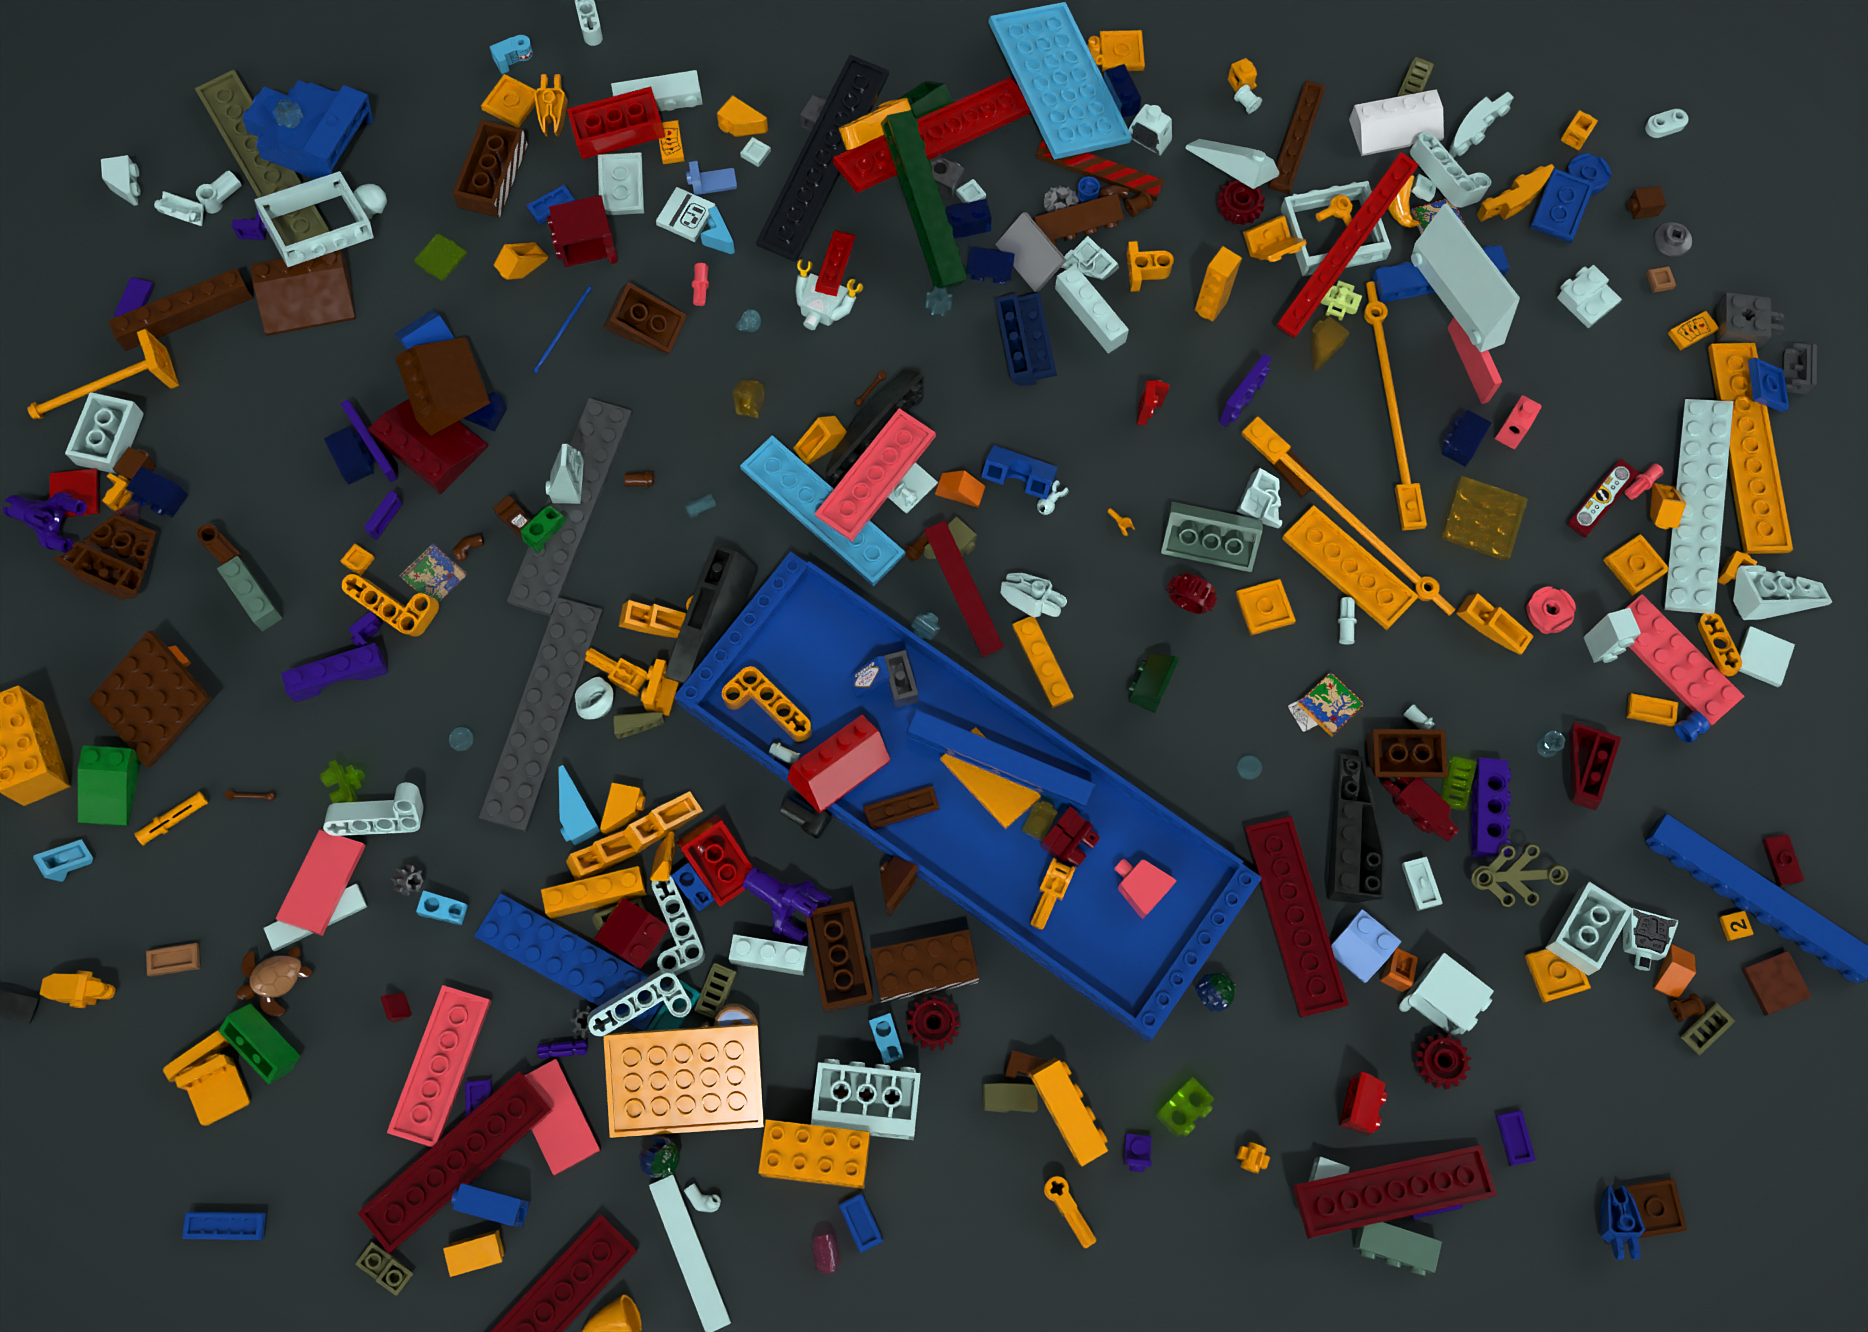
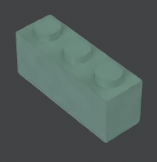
[217,556,283,632]
[1353,1222,1442,1276]

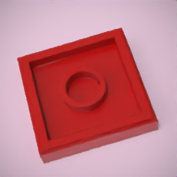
[49,468,100,518]

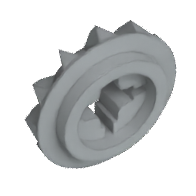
[1044,185,1079,213]

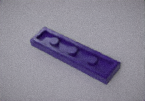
[340,400,397,483]

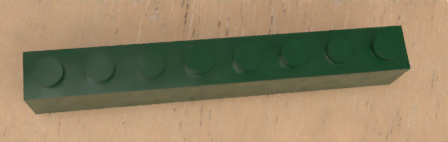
[881,110,967,292]

